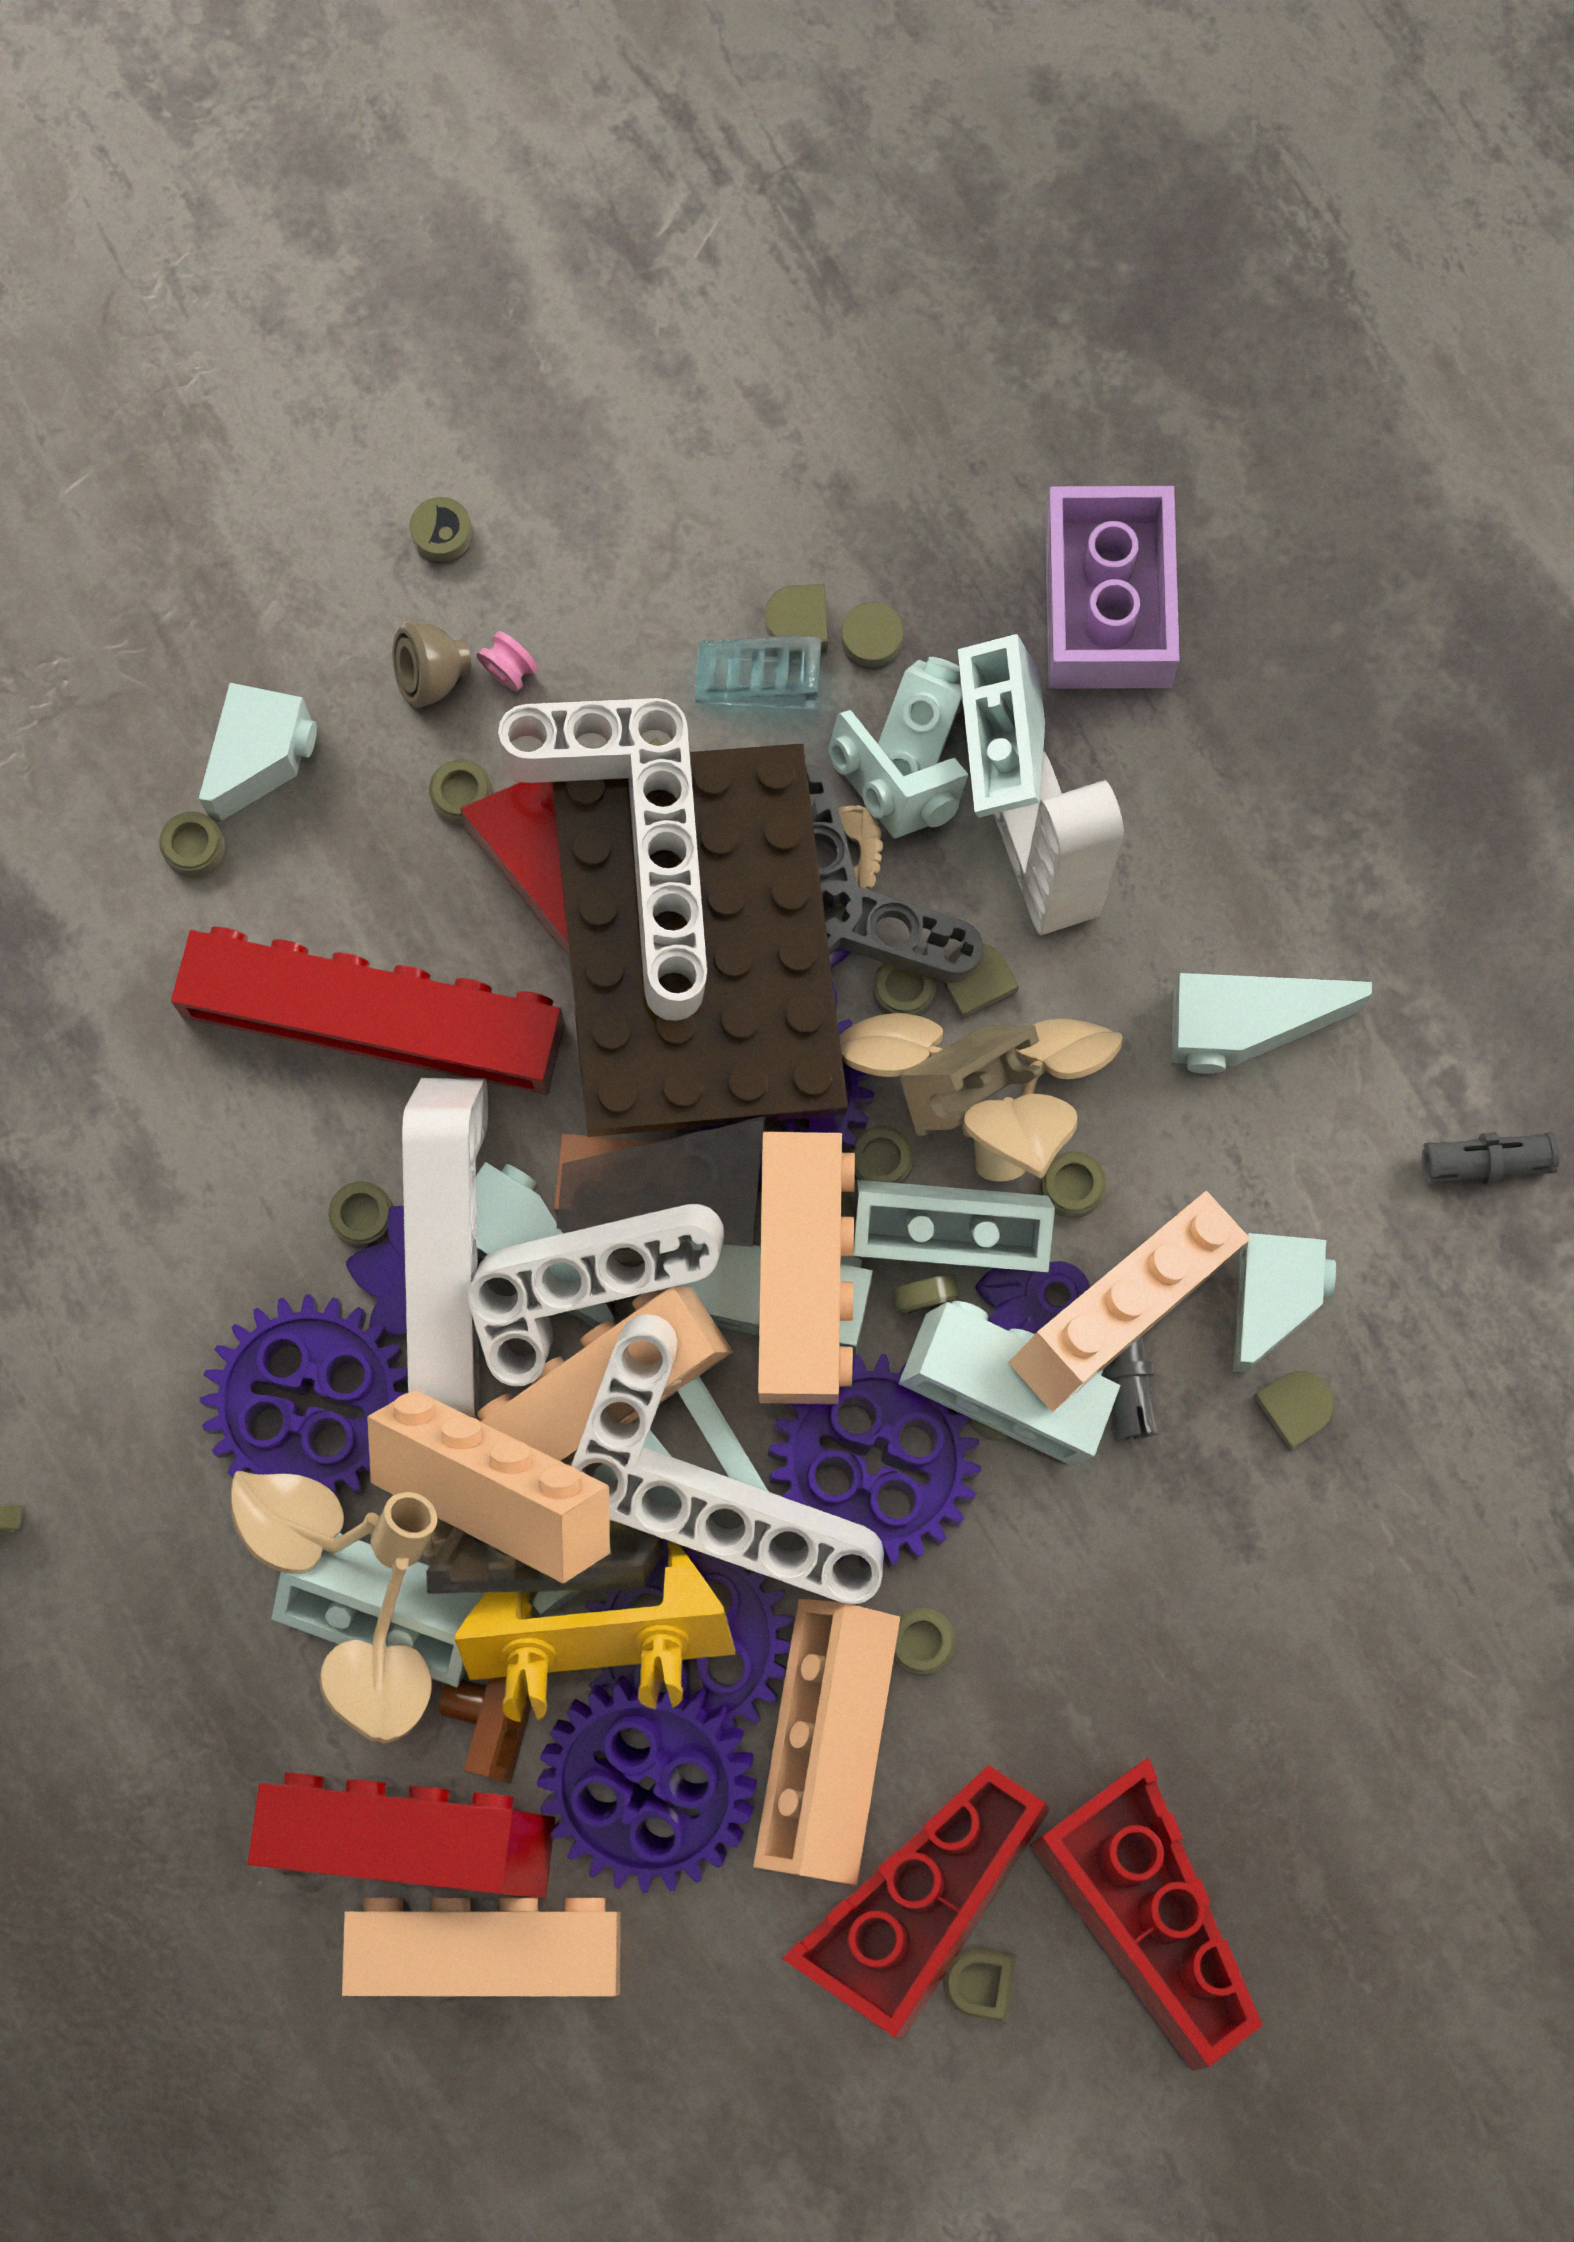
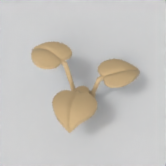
[839,1013,1123,1181]
[230,1471,514,1743]

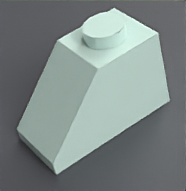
[199,683,317,821]
[1233,1233,1336,1373]

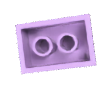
[1045,486,1180,689]

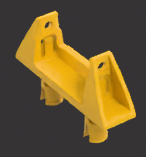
[455,1541,735,1722]

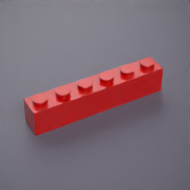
[171,926,565,1095]

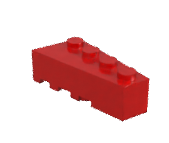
[460,782,569,955]
[1029,1757,1263,2071]
[781,1765,1050,2040]
[247,1772,556,1898]

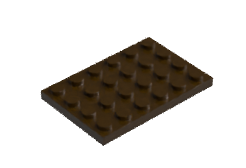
[551,743,848,1137]

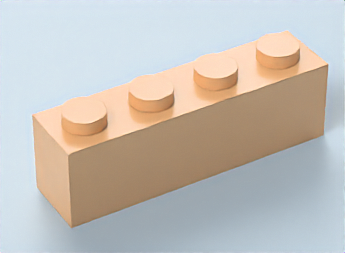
[758,1132,855,1404]
[1008,1191,1250,1413]
[477,1286,734,1466]
[367,1390,610,1584]
[753,1599,900,1886]
[342,1898,621,1996]

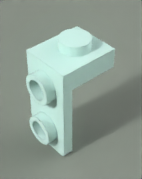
[878,657,964,776]
[828,710,968,839]

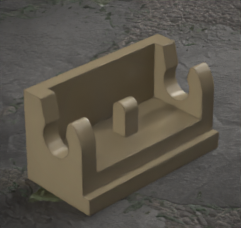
[899,1025,1043,1136]

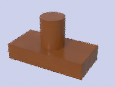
[439,1677,532,1783]

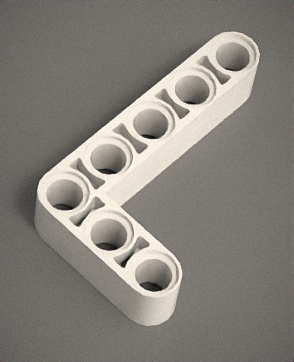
[498,698,707,1021]
[994,751,1124,936]
[402,1078,488,1418]
[571,1314,884,1604]

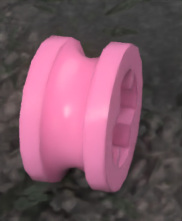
[476,631,538,692]

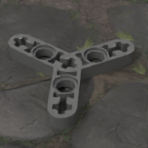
[806,765,983,983]

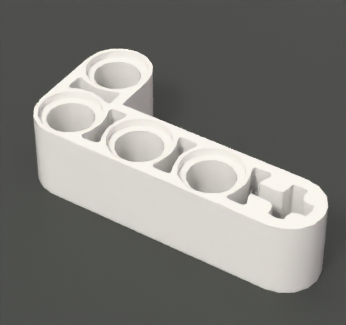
[468,1204,724,1386]

